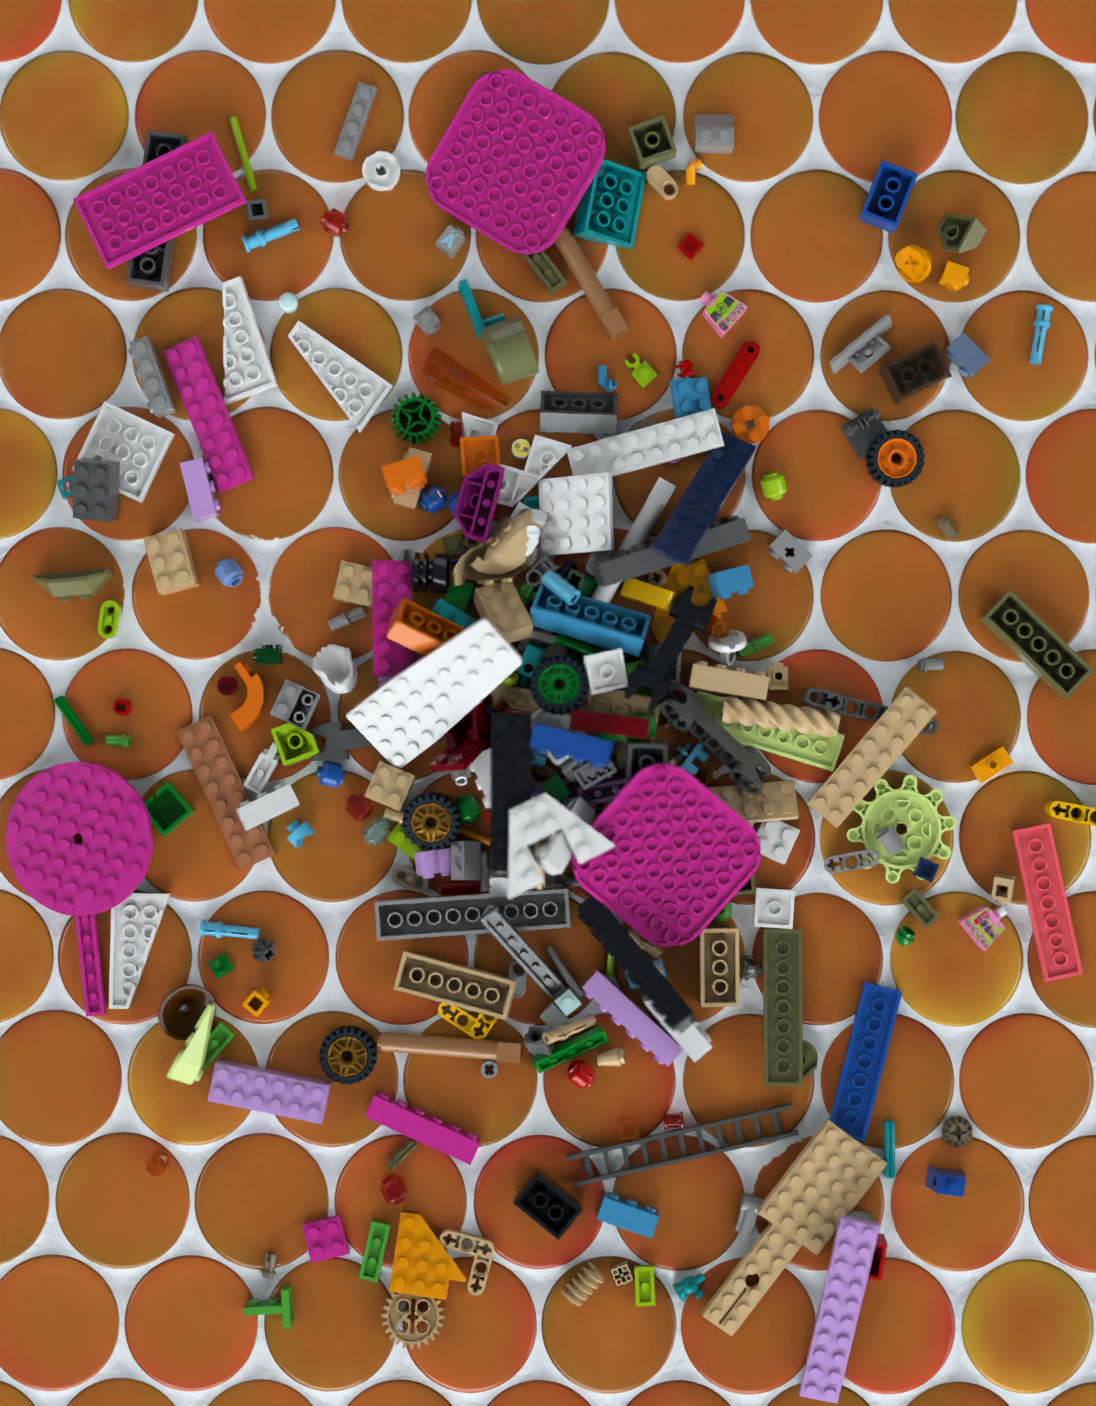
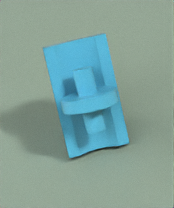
[676,742,710,776]

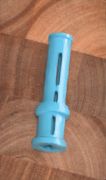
[241,218,300,253]
[1029,304,1053,365]
[199,919,260,940]

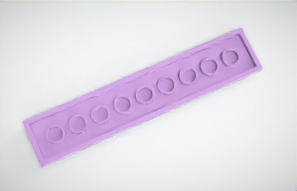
[799,1215,880,1404]

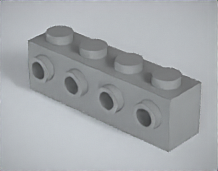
[128,336,177,418]

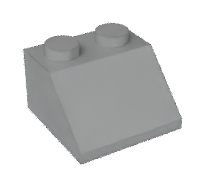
[694,114,734,153]

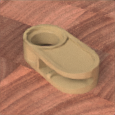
[647,165,678,200]

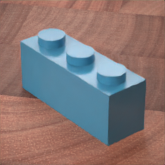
[596,1192,659,1239]

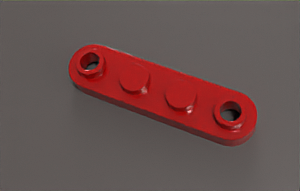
[710,341,760,409]

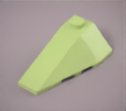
[166,1002,216,1085]

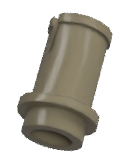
[937,516,959,541]
[261,1252,277,1278]

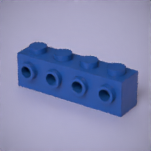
[530,723,614,768]

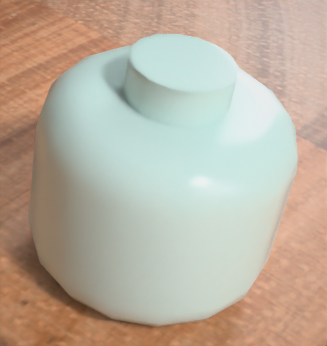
[278,292,298,313]

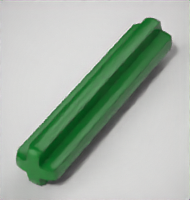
[54,696,94,746]

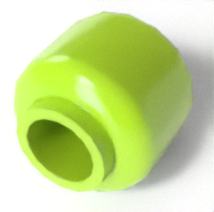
[760,471,788,501]

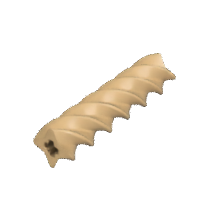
[720,696,841,737]

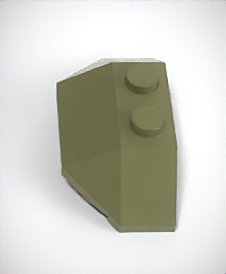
[32,569,114,601]

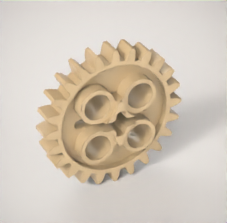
[382,1292,445,1349]

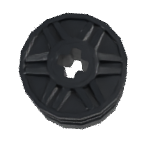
[411,552,449,594]

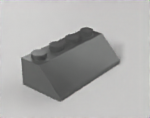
[540,391,617,435]

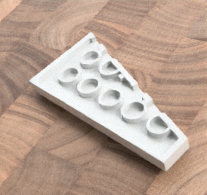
[222,276,278,405]
[288,320,393,433]
[109,893,171,1009]

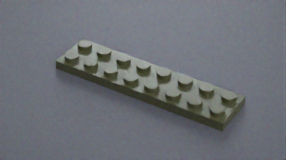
[763,929,803,1086]

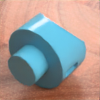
[286,820,316,849]

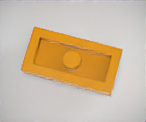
[970,746,1013,783]

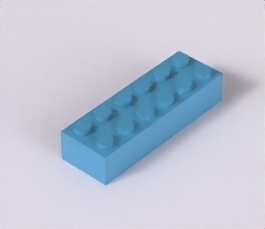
[530,584,652,657]

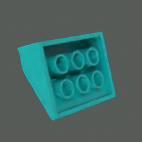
[573,159,646,249]

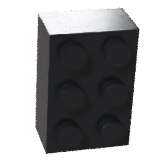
[513,1168,583,1240]

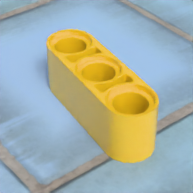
[619,578,677,612]

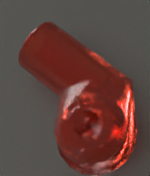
[495,700,522,713]

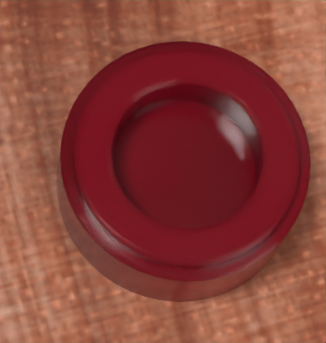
[217,676,237,696]

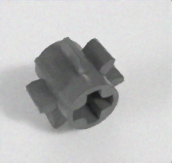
[251,938,276,963]

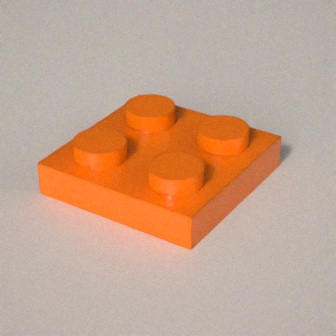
[460,435,500,477]

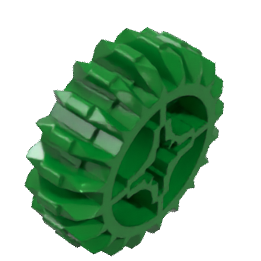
[390,392,442,445]

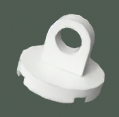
[708,629,747,666]

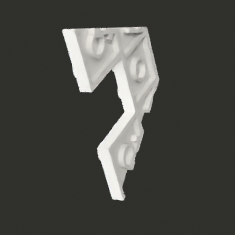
[462,412,572,508]
[507,793,615,899]

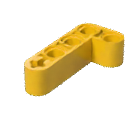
[1044,801,1096,826]

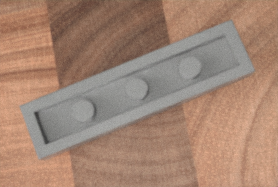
[334,82,377,161]

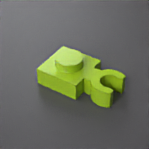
[625,353,658,389]

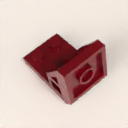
[430,700,490,772]

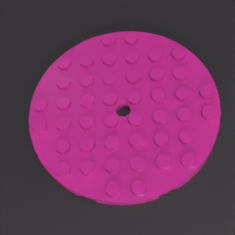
[6,761,154,916]

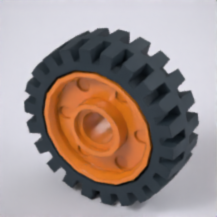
[865,430,925,487]

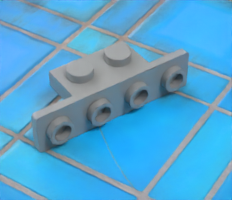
[829,314,892,374]

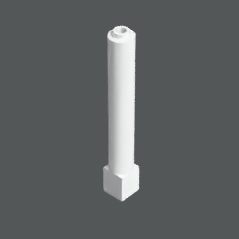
[591,477,676,603]

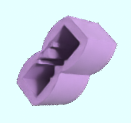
[414,847,451,879]

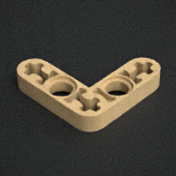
[440,1228,495,1296]

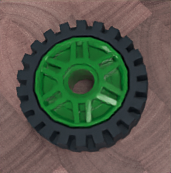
[530,656,588,715]

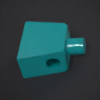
[517,641,547,687]

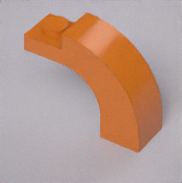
[230,662,267,731]

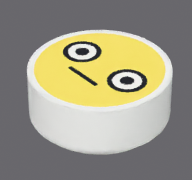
[512,439,531,459]

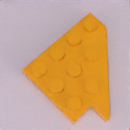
[650,559,728,643]
[389,1211,466,1300]

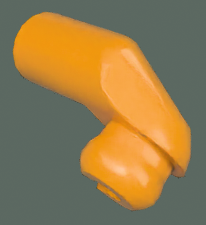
[686,158,702,185]

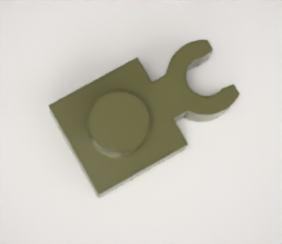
[442,534,477,557]

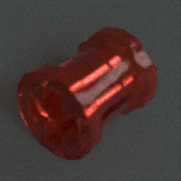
[663,1112,684,1130]

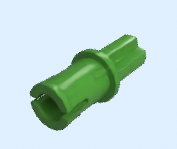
[737,633,774,658]

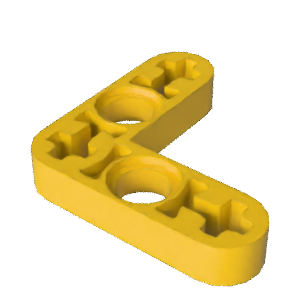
[438,1002,498,1039]

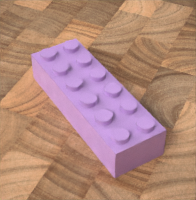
[207,1059,332,1124]

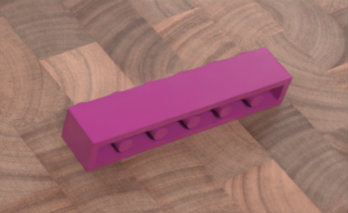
[365,1092,481,1165]

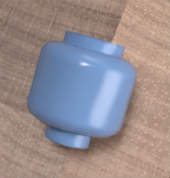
[215,558,244,587]

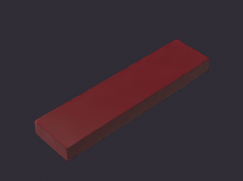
[569,710,650,739]

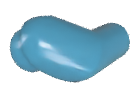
[598,365,617,392]

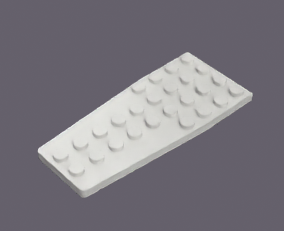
[346,618,522,769]

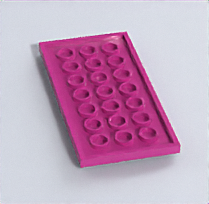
[73,131,246,270]

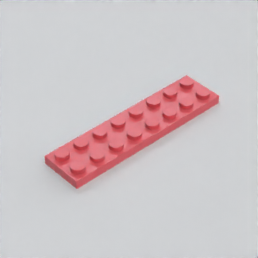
[1011,823,1083,982]

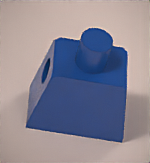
[925,1166,966,1197]

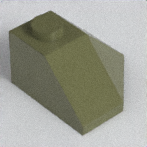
[937,213,987,253]

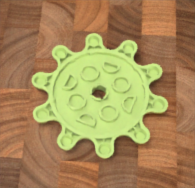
[847,775,956,883]

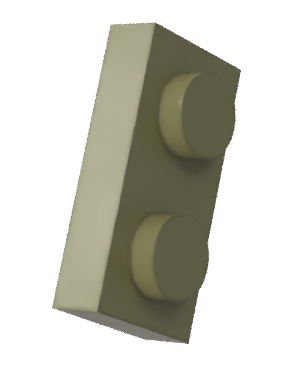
[899,887,940,929]

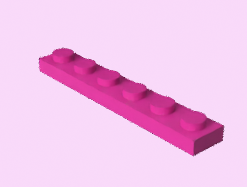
[75,914,107,1016]

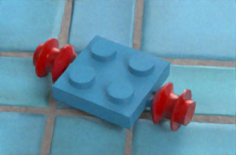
[669,359,712,419]

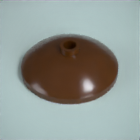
[158,984,216,1041]

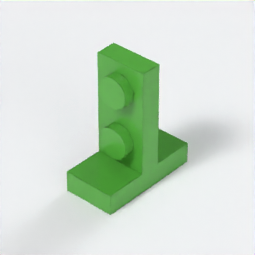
[243,1284,294,1329]

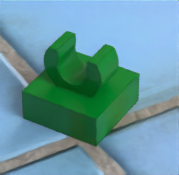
[208,952,235,979]

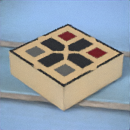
[609,1261,634,1288]

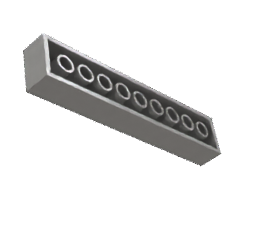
[374,887,571,941]

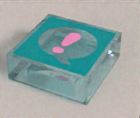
[56,475,74,500]

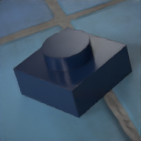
[913,857,939,883]

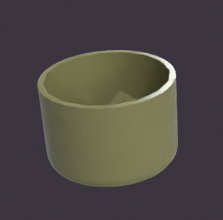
[481,315,539,385]

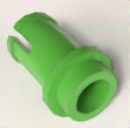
[105,734,132,749]

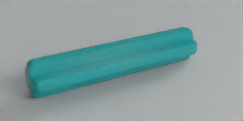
[884,1120,895,1178]

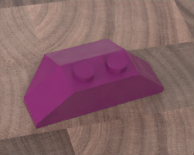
[454,463,505,543]

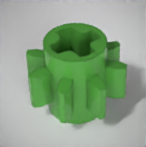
[516,582,537,606]

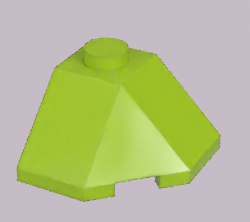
[271,723,320,766]

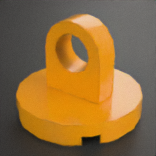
[895,245,932,283]

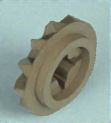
[942,1116,973,1148]

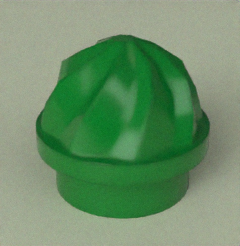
[896,926,915,946]

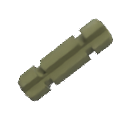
[385,1138,418,1171]

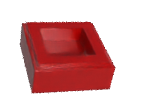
[677,233,704,261]

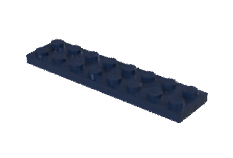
[652,431,756,566]

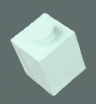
[554,986,581,1016]

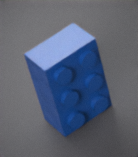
[858,160,918,233]

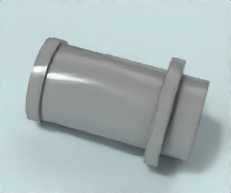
[918,657,944,673]

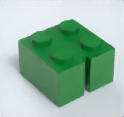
[145,782,197,837]

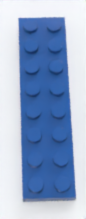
[829,981,902,1142]

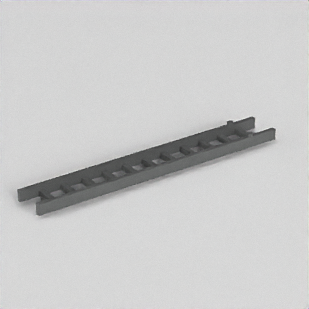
[566,1103,799,1187]

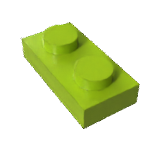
[387,824,426,861]
[634,1265,655,1307]

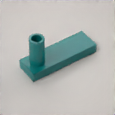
[457,279,505,339]

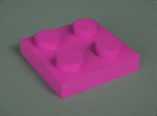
[302,1214,349,1263]

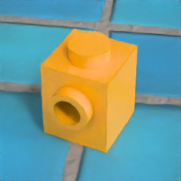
[938,261,971,291]
[242,987,273,1018]

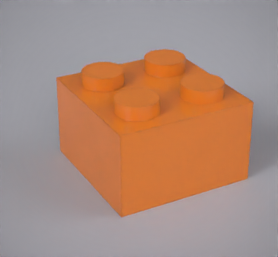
[381,455,428,496]

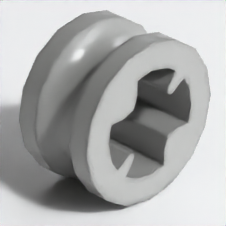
[481,1060,498,1078]

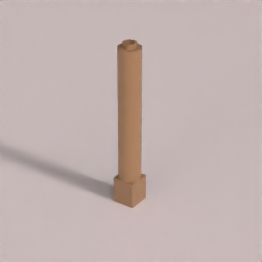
[555,225,628,341]
[378,1032,521,1063]

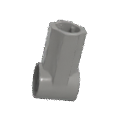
[734,1193,763,1235]

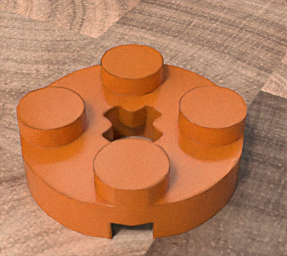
[731,405,770,444]

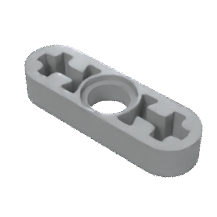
[824,848,880,874]

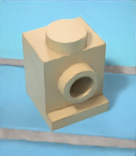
[767,663,788,690]
[991,873,1016,904]

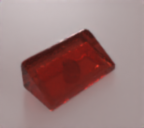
[440,880,480,895]

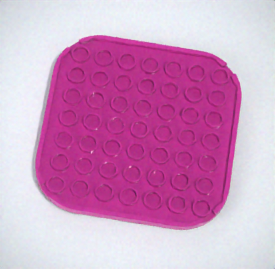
[426,69,606,255]
[572,763,761,947]

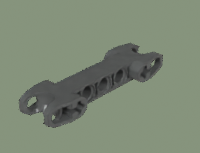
[659,682,772,795]
[801,688,938,735]
[308,721,444,762]

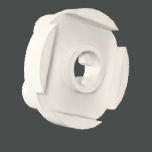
[362,151,401,191]

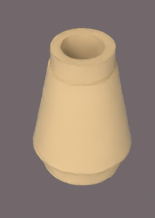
[597,1047,626,1066]

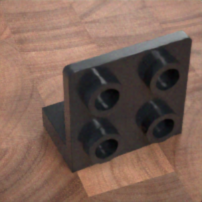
[572,753,617,790]

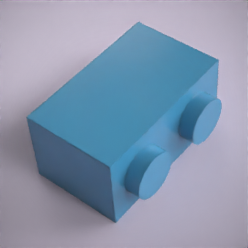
[707,565,755,600]

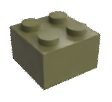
[627,115,677,170]

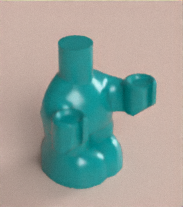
[673,1272,705,1302]

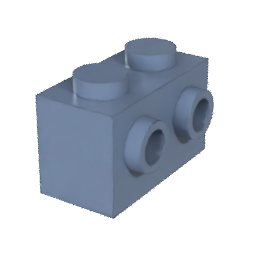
[943,332,990,379]

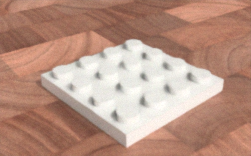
[72,401,175,503]
[538,472,614,556]

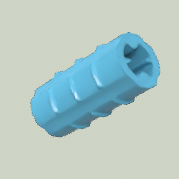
[541,570,580,605]

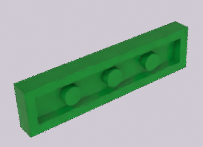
[532,1025,609,1074]

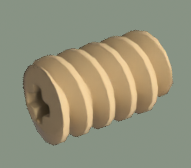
[561,1262,604,1306]

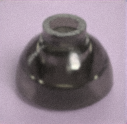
[739,955,763,981]

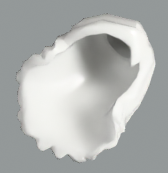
[312,644,358,694]

